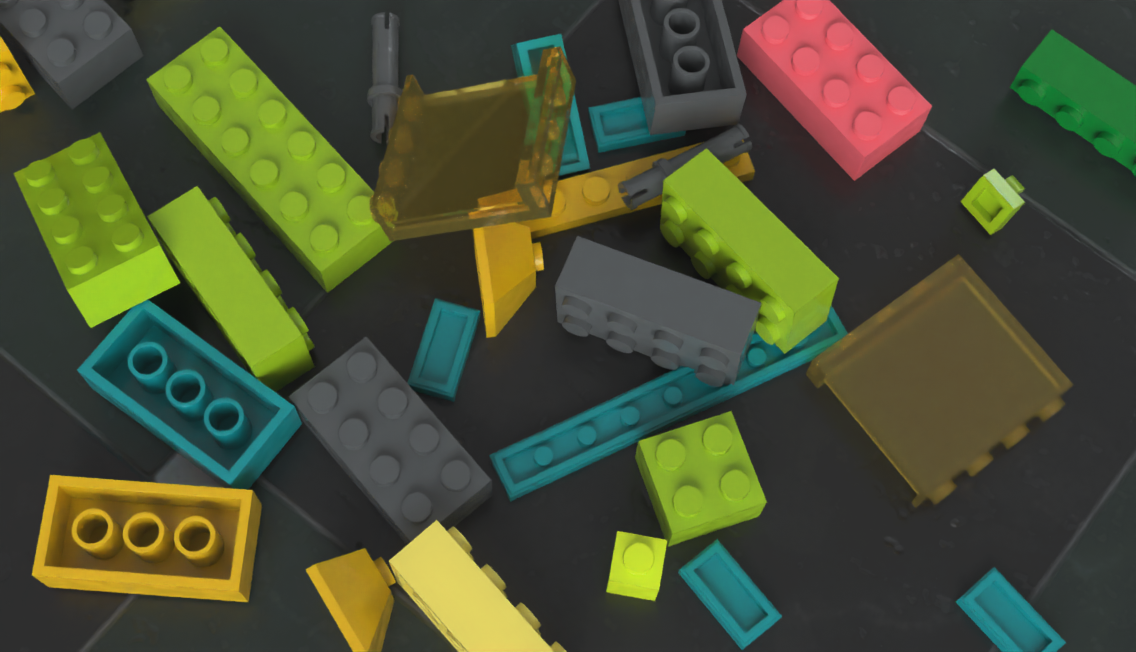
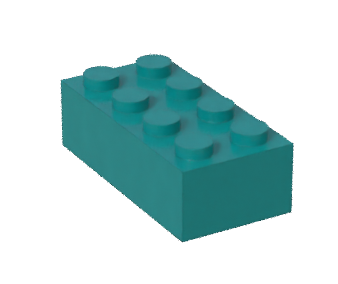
[77,300,302,490]

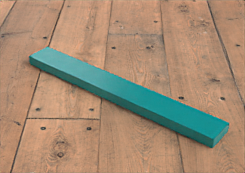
[489,305,851,502]

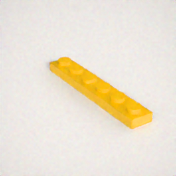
[479,140,755,239]

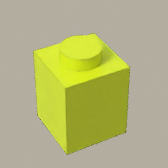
[606,531,667,601]

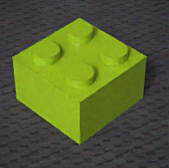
[635,411,767,547]

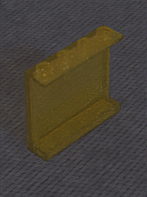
[370,46,576,241]
[806,254,1073,508]

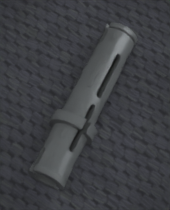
[367,12,403,144]
[618,124,752,210]

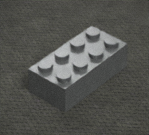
[0,0,143,110]
[618,0,747,135]
[555,236,761,387]
[288,336,493,545]

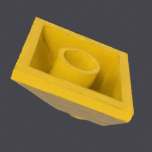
[472,214,544,338]
[306,548,396,652]

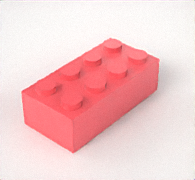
[737,0,932,181]

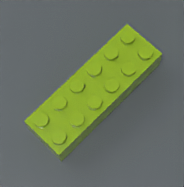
[146,26,399,293]

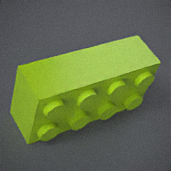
[13,132,180,328]
[660,148,839,354]
[147,186,315,392]

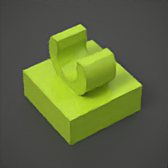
[961,169,1025,235]

